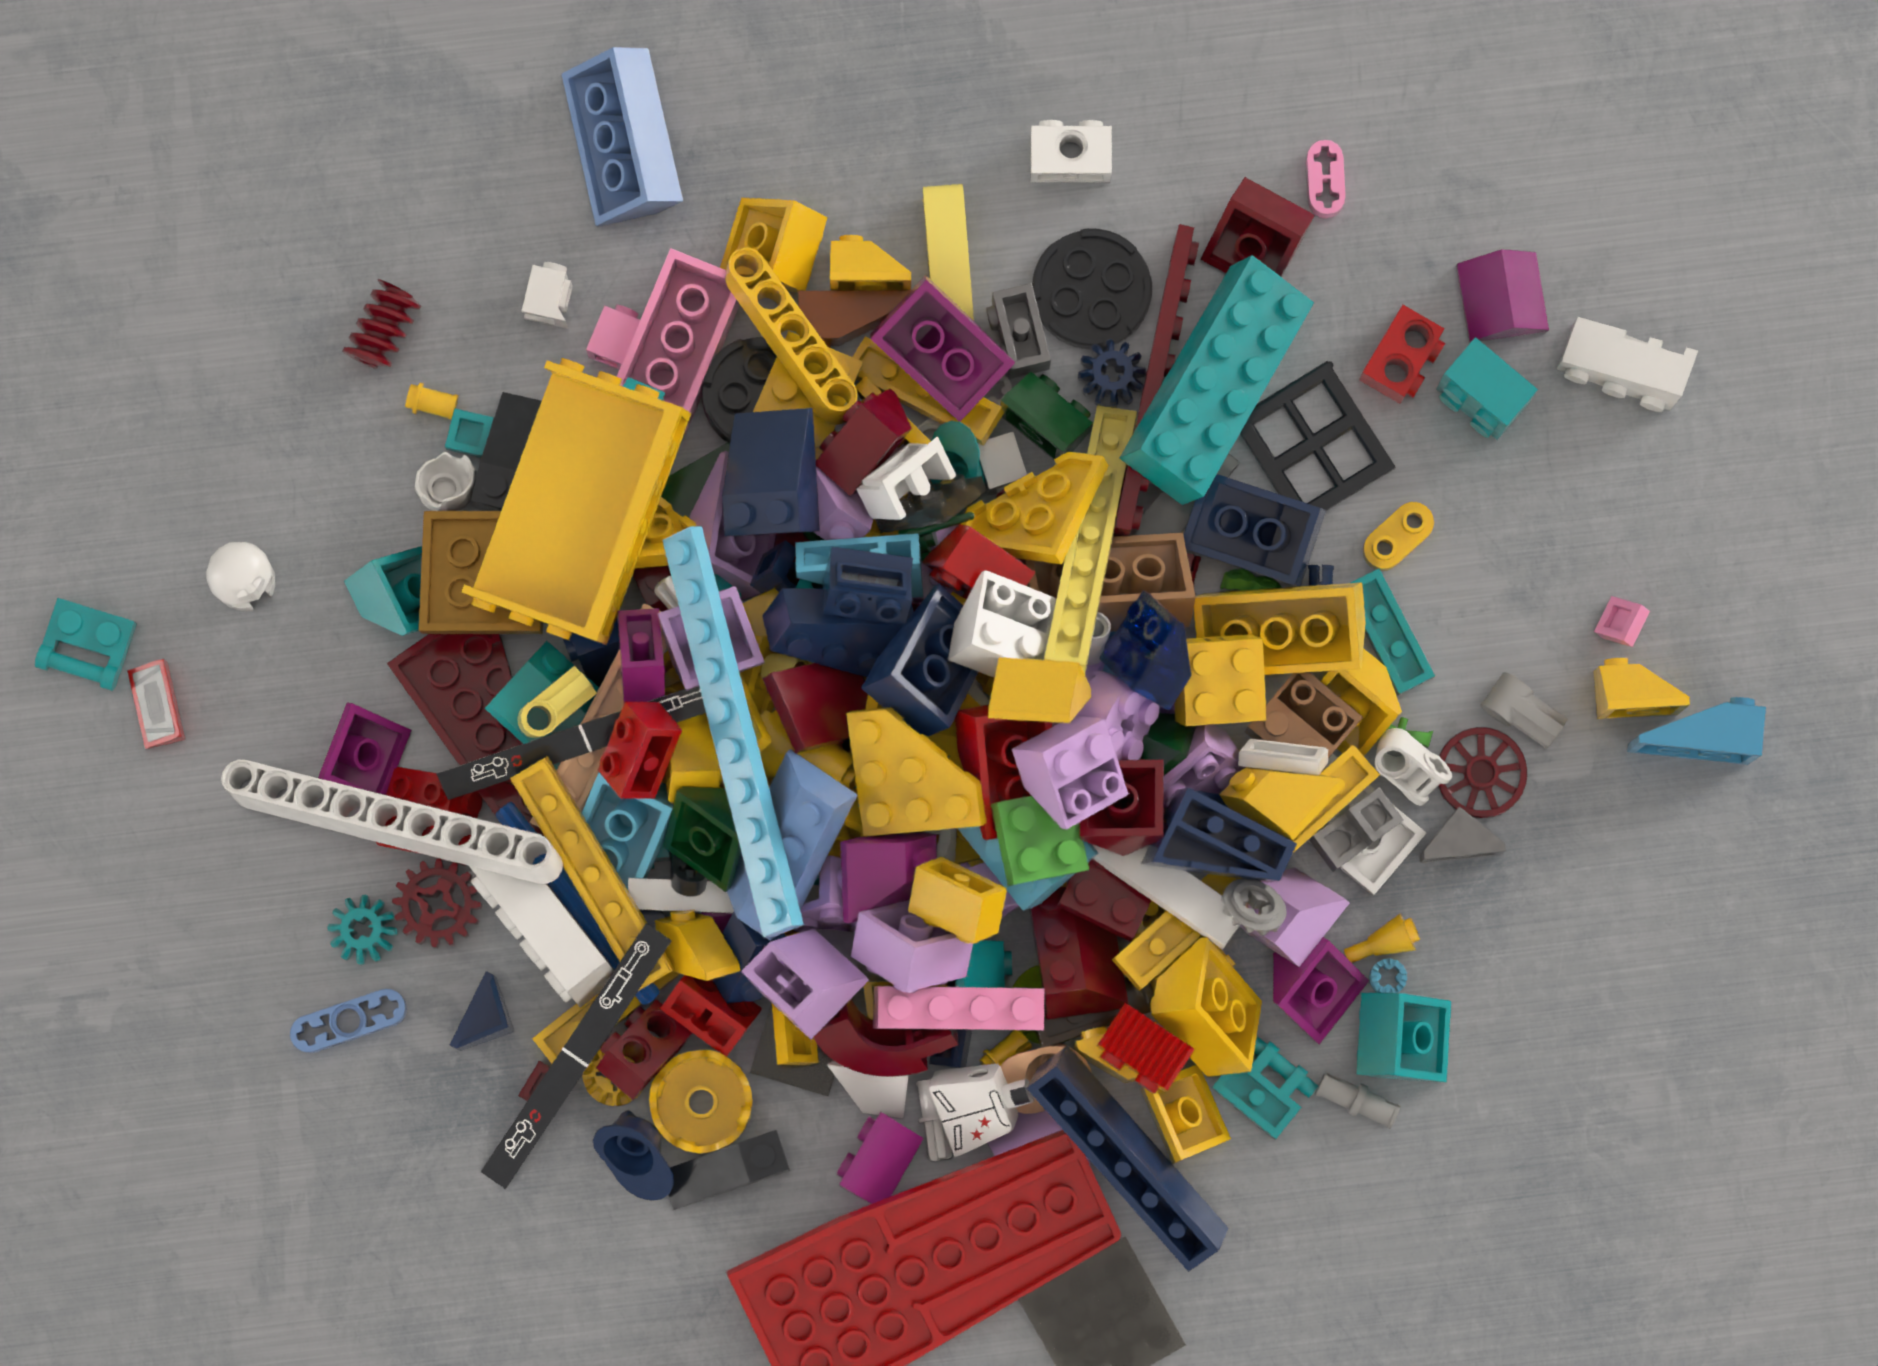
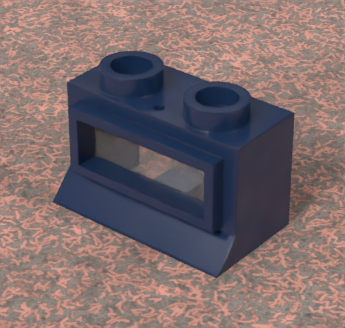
[823,547,913,625]

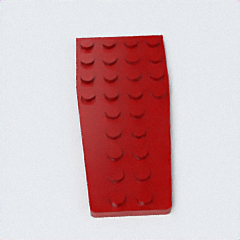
[726,1130,1121,1366]

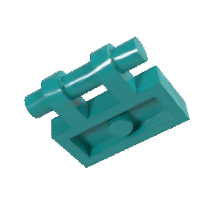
[1211,1036,1319,1140]

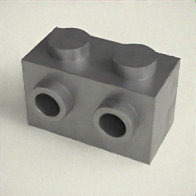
[986,283,1051,379]

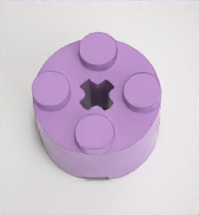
[1076,671,1159,760]

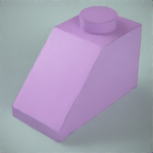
[814,466,873,540]

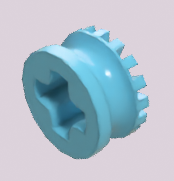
[1369,958,1407,993]

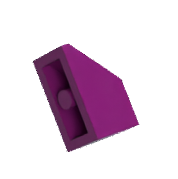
[618,608,665,702]

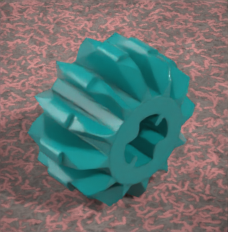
[327,895,398,965]

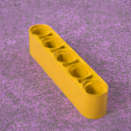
[725,247,858,425]

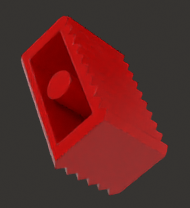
[1096,1003,1195,1094]

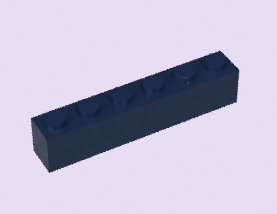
[1026,1045,1229,1272]

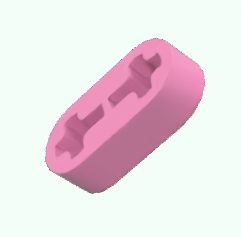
[1306,140,1345,219]

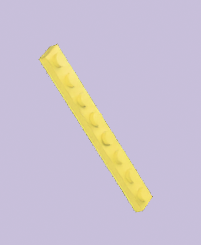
[1044,405,1137,674]

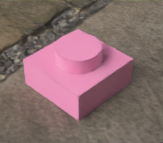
[1594,596,1650,647]

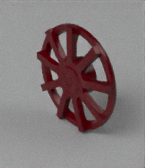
[1438,727,1527,818]

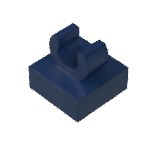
[750,540,797,594]

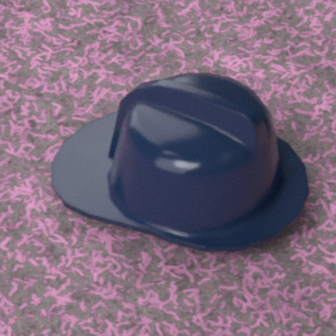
[593,1110,674,1201]

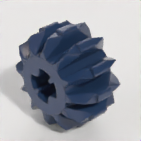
[1078,339,1147,408]

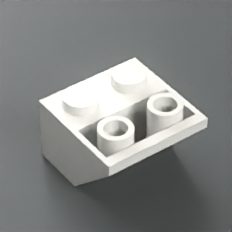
[948,570,1056,678]

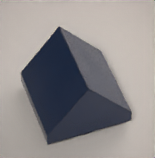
[929,1029,972,1068]

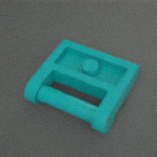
[35,598,137,691]

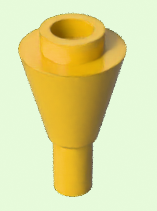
[1344,913,1420,963]

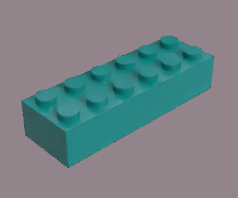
[1119,255,1315,505]

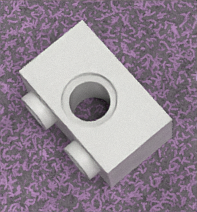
[1030,120,1112,182]

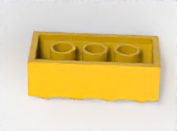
[1194,582,1366,675]

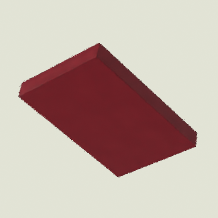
[762,663,868,753]

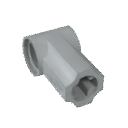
[1481,672,1568,749]

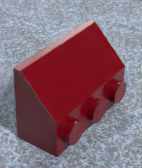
[1029,887,1129,1020]

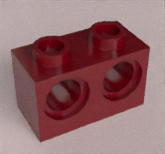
[596,999,692,1100]

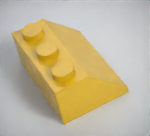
[1150,937,1262,1077]

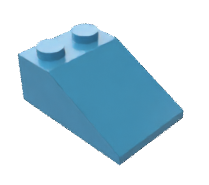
[1627,697,1766,765]

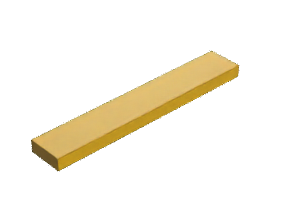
[510,756,675,991]

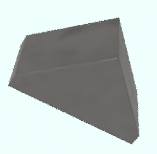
[1419,807,1506,863]

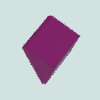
[1456,249,1549,343]
[318,702,412,795]

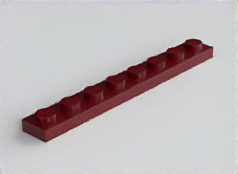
[1113,224,1199,536]

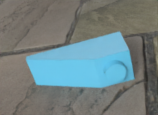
[795,534,923,598]

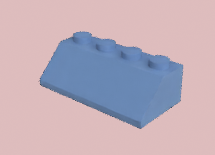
[562,47,683,226]
[727,749,857,940]

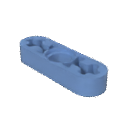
[290,989,407,1053]

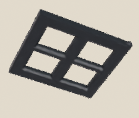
[1240,361,1396,511]

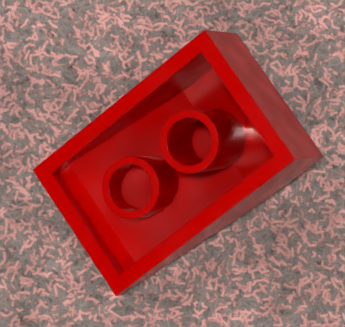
[955,705,1052,840]

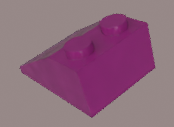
[870,275,1015,422]

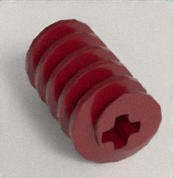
[342,279,421,369]

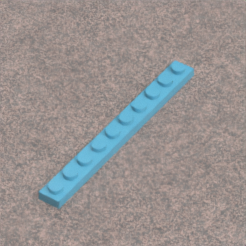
[662,526,804,937]

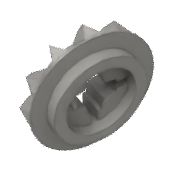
[1221,878,1286,937]

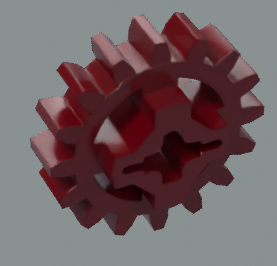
[392,859,483,949]

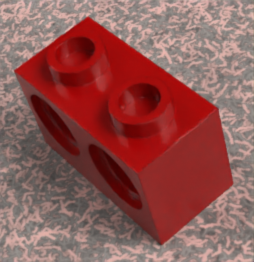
[1359,305,1446,404]
[660,975,763,1057]

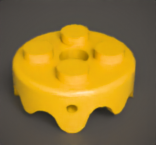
[649,1050,753,1154]

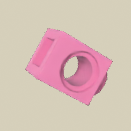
[586,305,640,369]

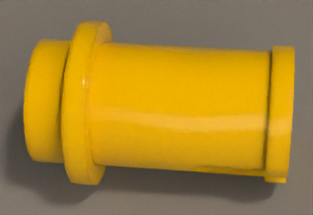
[405,382,459,420]
[979,1030,1033,1066]

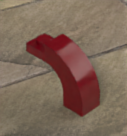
[813,999,958,1077]

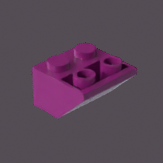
[836,1112,924,1204]

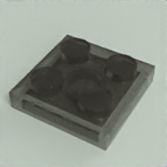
[875,474,987,533]

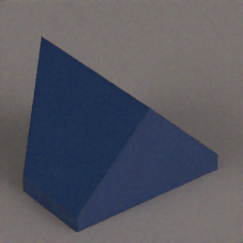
[450,971,515,1051]

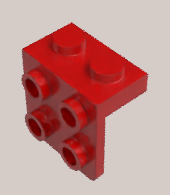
[376,767,482,866]

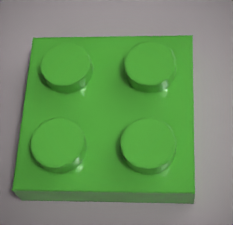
[991,796,1089,886]

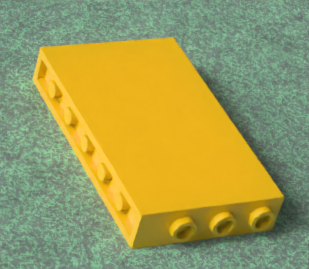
[462,358,691,645]

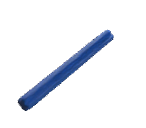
[496,802,660,1005]

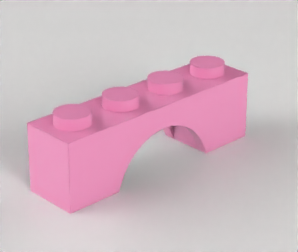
[873,986,1044,1030]

